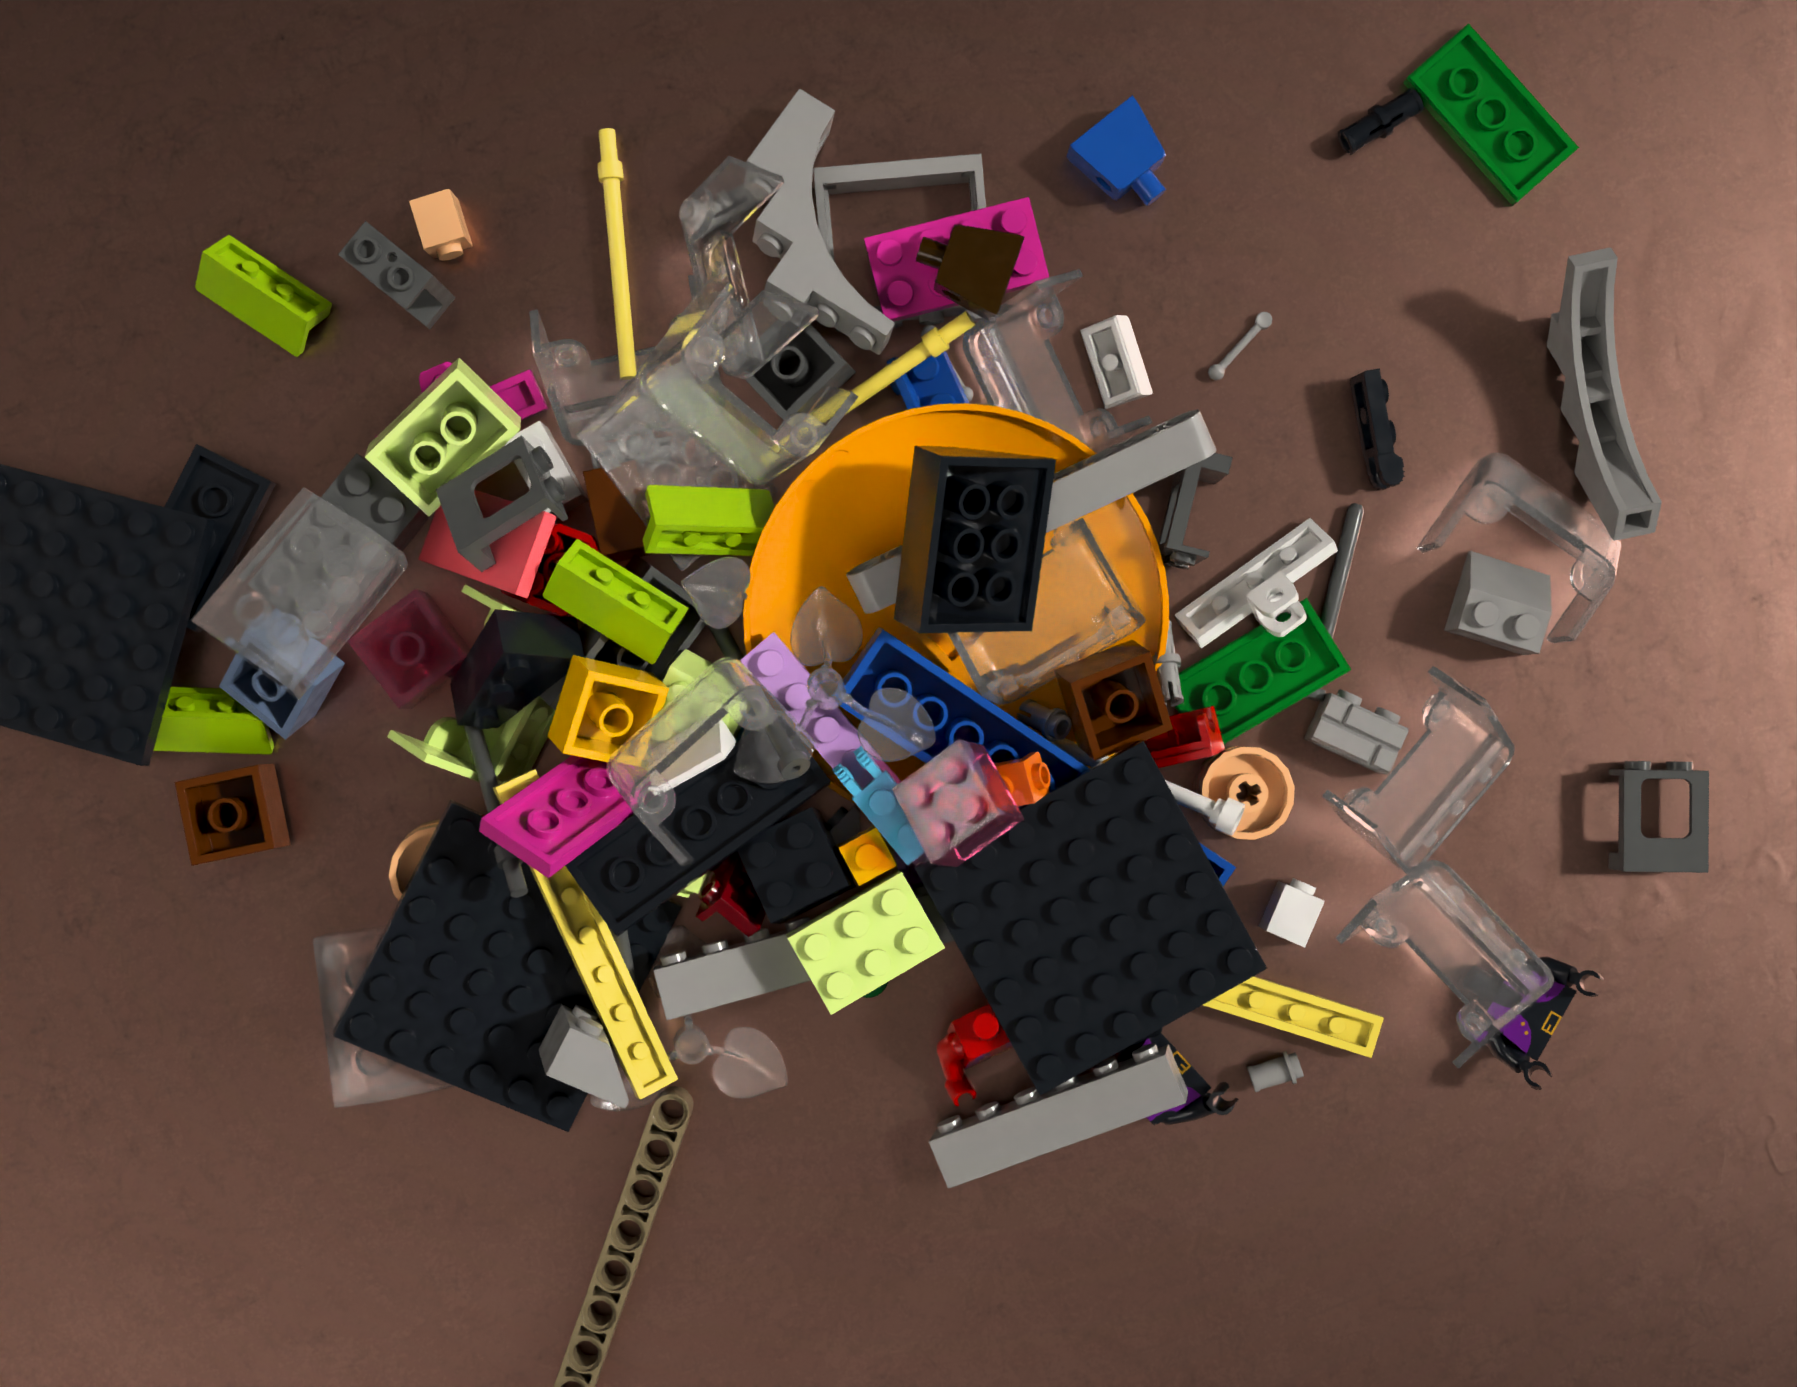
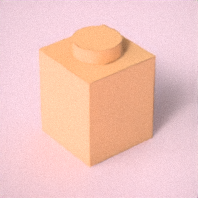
[409,189,473,261]

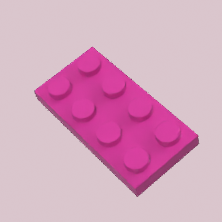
[864,197,1050,322]
[479,755,658,878]

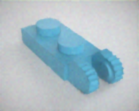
[832,746,941,866]

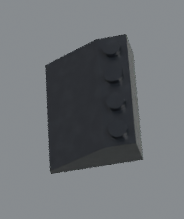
[894,446,1056,633]

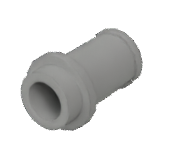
[1017,699,1072,741]
[1247,1051,1304,1092]

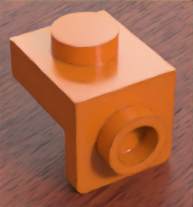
[976,751,1050,812]

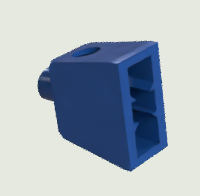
[1066,95,1166,206]

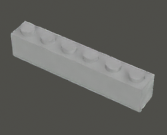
[929,1043,1188,1189]

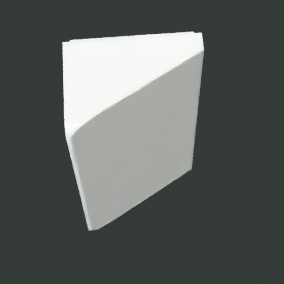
[1080,315,1152,409]
[651,717,736,796]

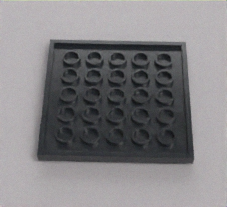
[0,464,216,766]
[914,740,1268,1096]
[333,800,682,1132]

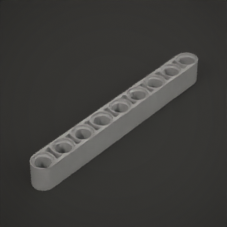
[846,409,1217,614]

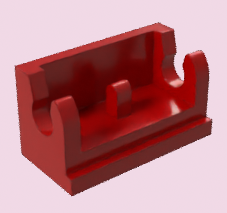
[1144,706,1225,768]

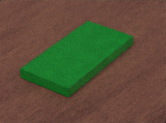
[1403,23,1579,206]
[1174,598,1351,745]

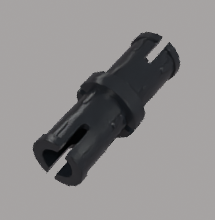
[1338,88,1424,155]

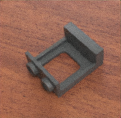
[338,221,456,329]
[436,435,568,572]
[1158,453,1233,569]
[1609,761,1709,873]

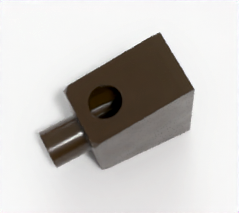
[916,225,1024,323]

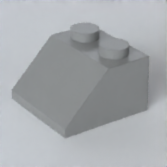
[1444,551,1552,655]
[539,1004,629,1109]

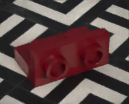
[696,851,766,937]

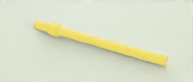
[597,128,637,380]
[760,311,975,467]

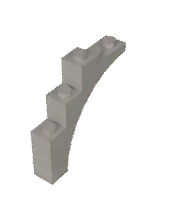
[743,89,895,355]
[1547,247,1662,541]

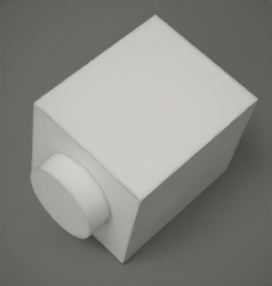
[1258,878,1325,948]

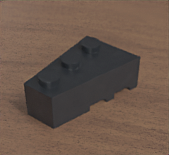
[450,609,585,729]

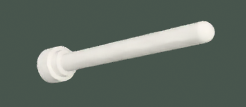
[1051,738,1245,836]

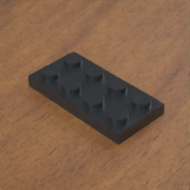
[164,444,276,632]

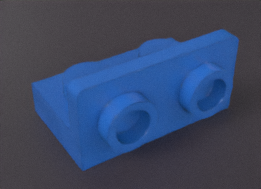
[887,351,969,409]

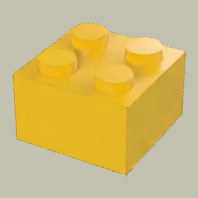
[548,655,669,769]

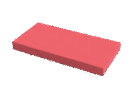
[418,490,557,599]

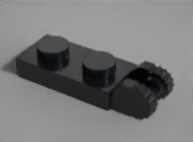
[1350,368,1405,490]

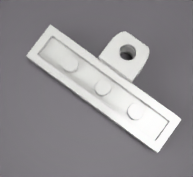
[1175,518,1338,649]

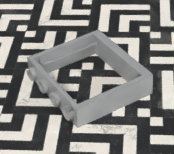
[813,153,986,332]

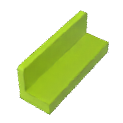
[195,235,332,357]
[643,485,774,556]
[542,539,689,664]
[153,687,274,754]

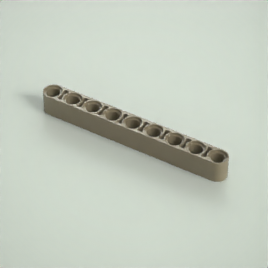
[554,1086,694,1387]

